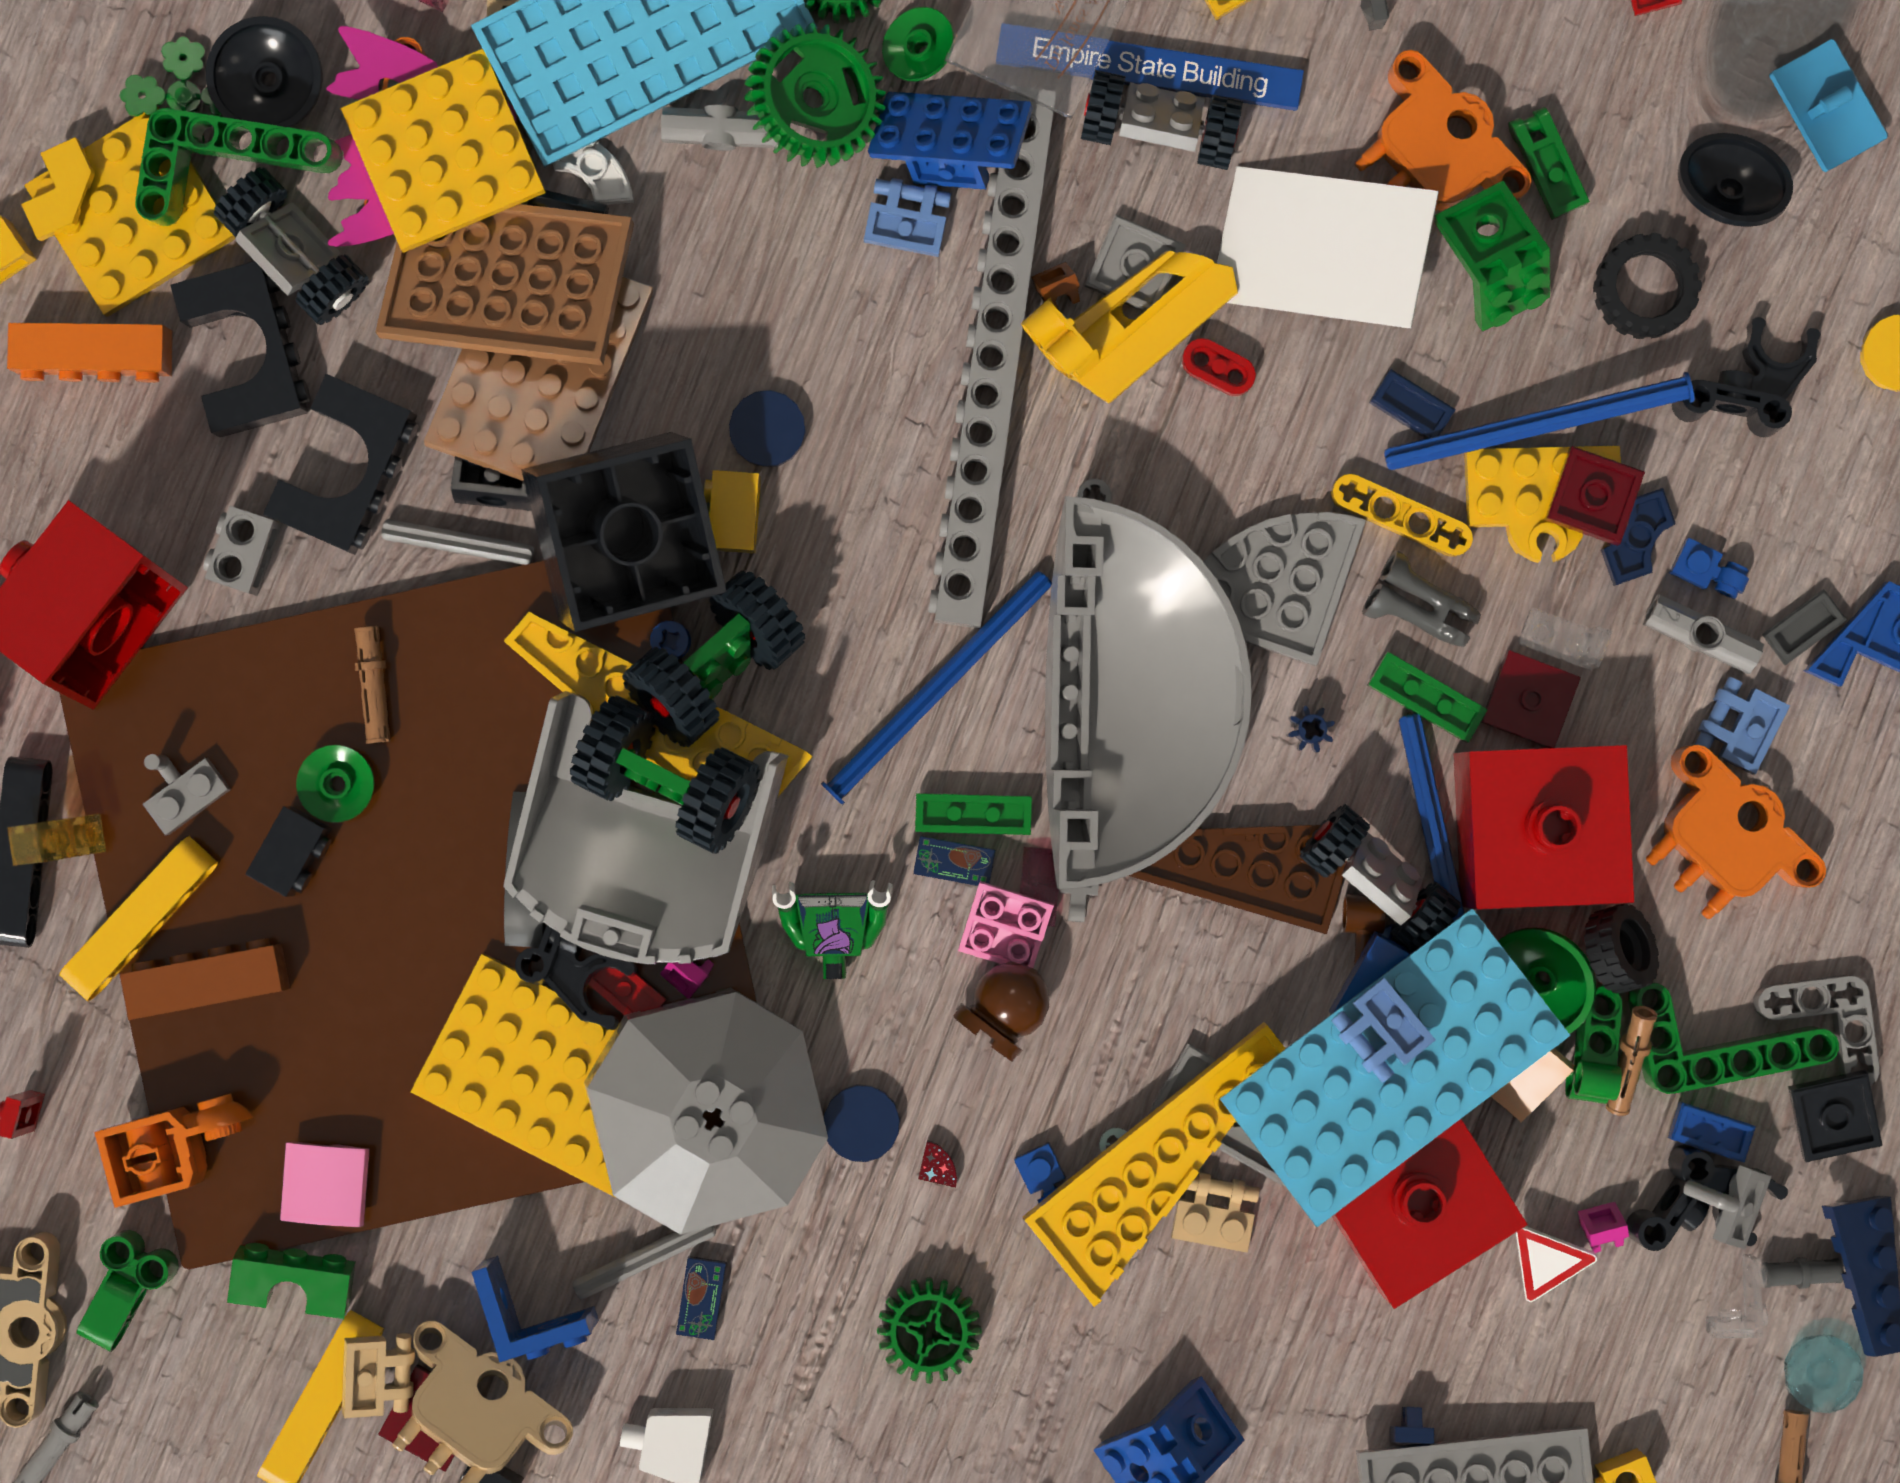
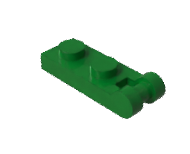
[1508,107,1590,220]

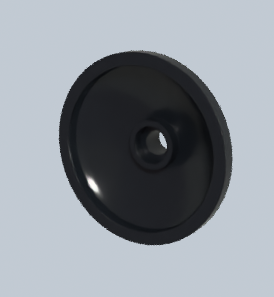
[206,16,323,128]
[1678,133,1793,227]

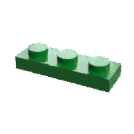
[1367,652,1488,743]
[915,793,1032,835]

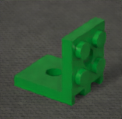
[1434,181,1550,332]

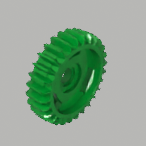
[744,22,886,168]

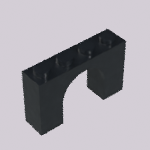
[170,261,311,438]
[263,374,418,555]

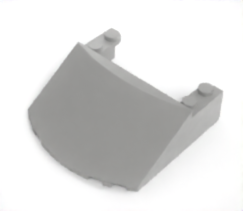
[503,691,788,964]

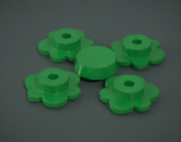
[119,36,221,144]

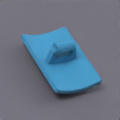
[1769,39,1888,172]

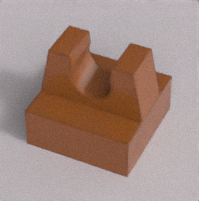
[1031,262,1080,310]

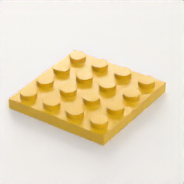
[341,48,546,253]
[24,107,236,317]

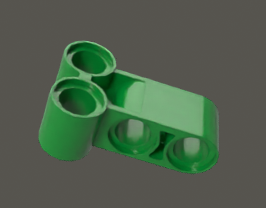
[1565,986,1622,1104]
[76,1230,179,1352]

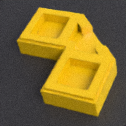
[21,137,95,241]

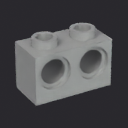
[203,506,282,596]

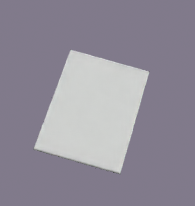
[1217,166,1439,329]

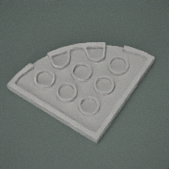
[1203,512,1366,666]

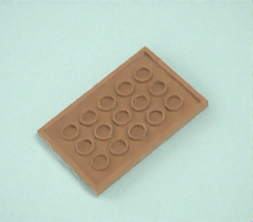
[375,204,634,366]
[424,277,653,481]

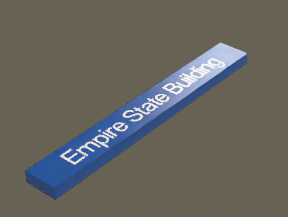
[995,24,1304,111]

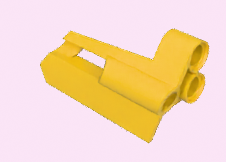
[1021,251,1238,404]

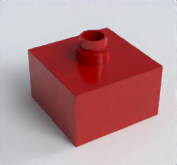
[0,500,188,710]
[1453,745,1634,909]
[1332,1119,1528,1309]

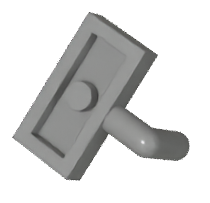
[143,754,231,835]
[1684,1165,1772,1249]

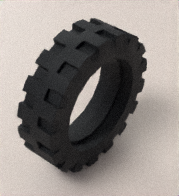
[1593,233,1702,339]

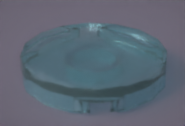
[1784,1334,1864,1413]

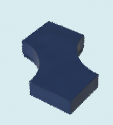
[1601,488,1676,586]

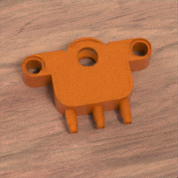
[1355,50,1532,211]
[1646,745,1826,919]

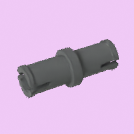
[1760,1257,1844,1289]

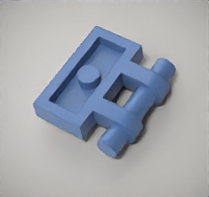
[864,178,952,257]
[1695,677,1790,775]
[1331,978,1436,1083]

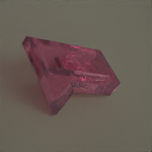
[1019,847,1059,927]

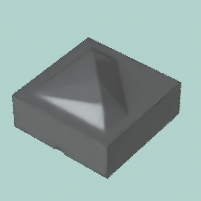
[1360,0,1389,31]

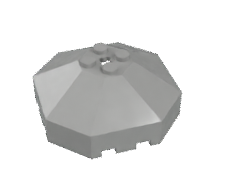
[584,988,828,1235]

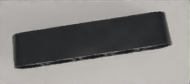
[0,756,53,948]

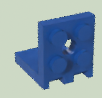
[472,1256,599,1362]
[1094,1376,1245,1483]

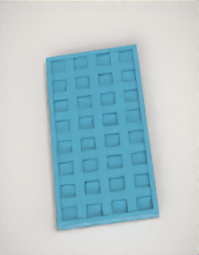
[471,0,817,168]
[1220,908,1571,1227]

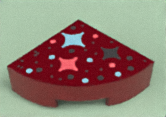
[918,1140,957,1188]

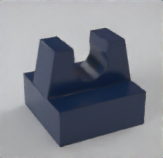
[1390,1407,1434,1444]

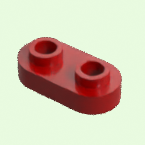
[1182,338,1256,396]

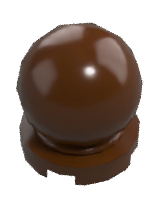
[953,961,1049,1062]

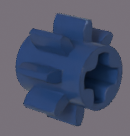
[1286,706,1335,753]

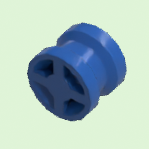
[650,621,691,659]

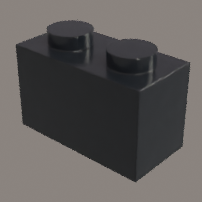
[246,806,332,897]

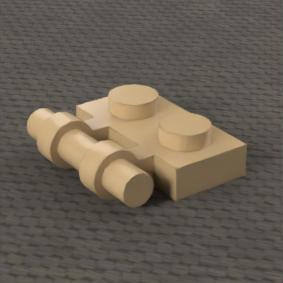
[1171,1172,1260,1253]
[342,1333,415,1418]

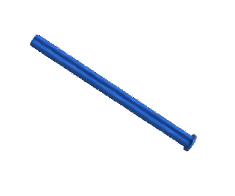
[1384,372,1695,470]
[821,571,1052,805]
[1399,714,1465,923]

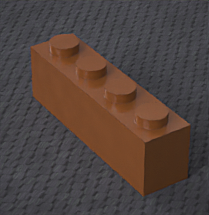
[120,938,290,1020]

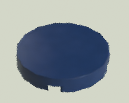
[729,390,806,467]
[824,1084,900,1162]

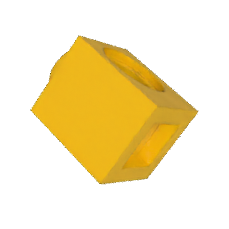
[1594,1448,1657,1483]

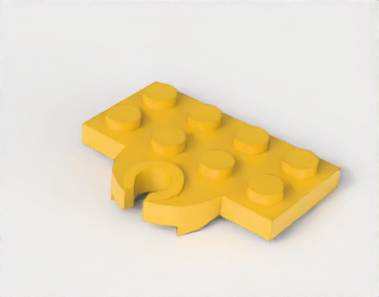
[1464,446,1621,563]

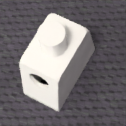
[620,1408,714,1483]

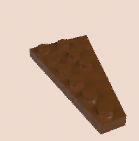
[1129,825,1347,934]

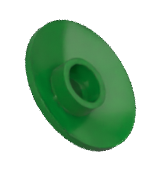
[882,7,955,81]
[296,745,375,822]

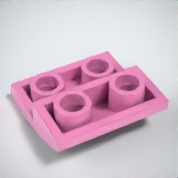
[958,881,1054,968]
[280,1142,369,1227]

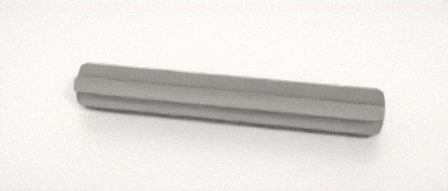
[382,519,534,565]
[572,1226,716,1299]

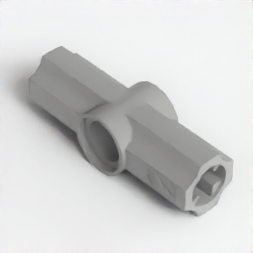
[661,105,776,151]
[1643,594,1764,674]

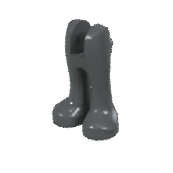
[1362,550,1481,647]

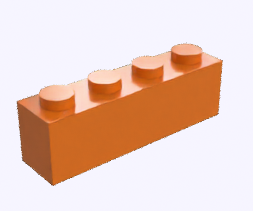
[7,323,173,383]

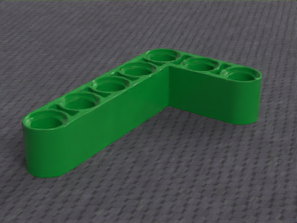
[135,108,343,226]
[1628,982,1839,1094]

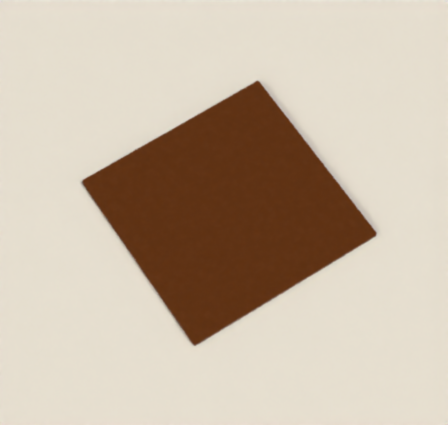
[59,561,757,1270]

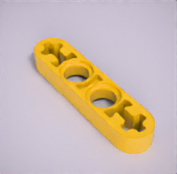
[1331,474,1473,557]

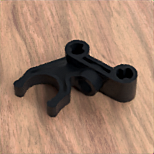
[1672,317,1821,437]
[515,925,638,1030]
[1626,1145,1788,1251]

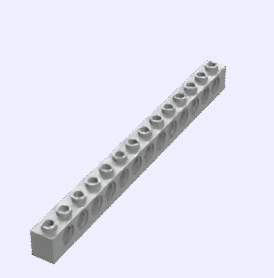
[928,86,1056,629]

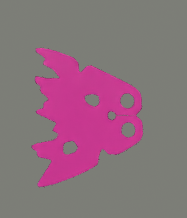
[326,26,516,247]

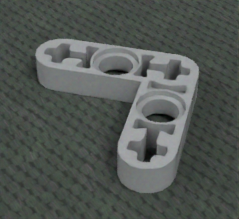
[1753,975,1880,1085]

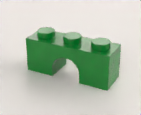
[227,1243,356,1319]

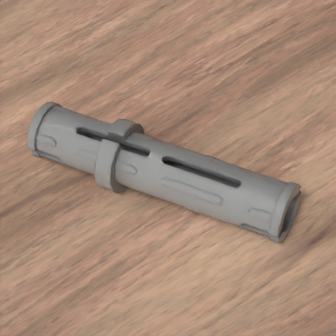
[12,1392,99,1483]

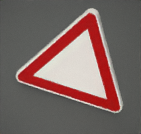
[1516,1226,1597,1302]

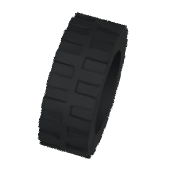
[1584,903,1659,994]

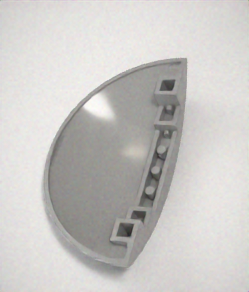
[1045,496,1252,889]

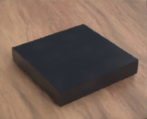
[1788,1070,1883,1162]

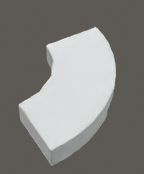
[553,141,634,205]

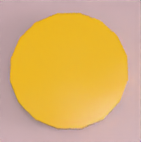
[1860,315,1900,392]

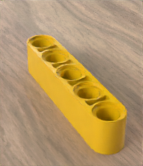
[59,836,218,1002]
[257,1310,385,1483]

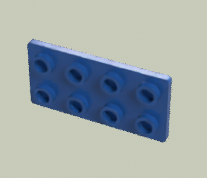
[868,92,1033,190]

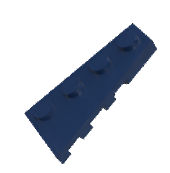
[1822,1196,1900,1357]

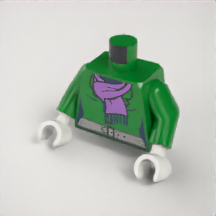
[772,880,893,979]

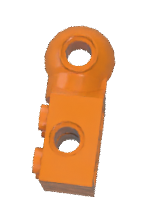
[94,1093,253,1208]

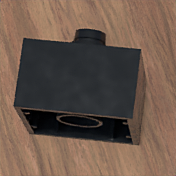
[521,432,727,632]

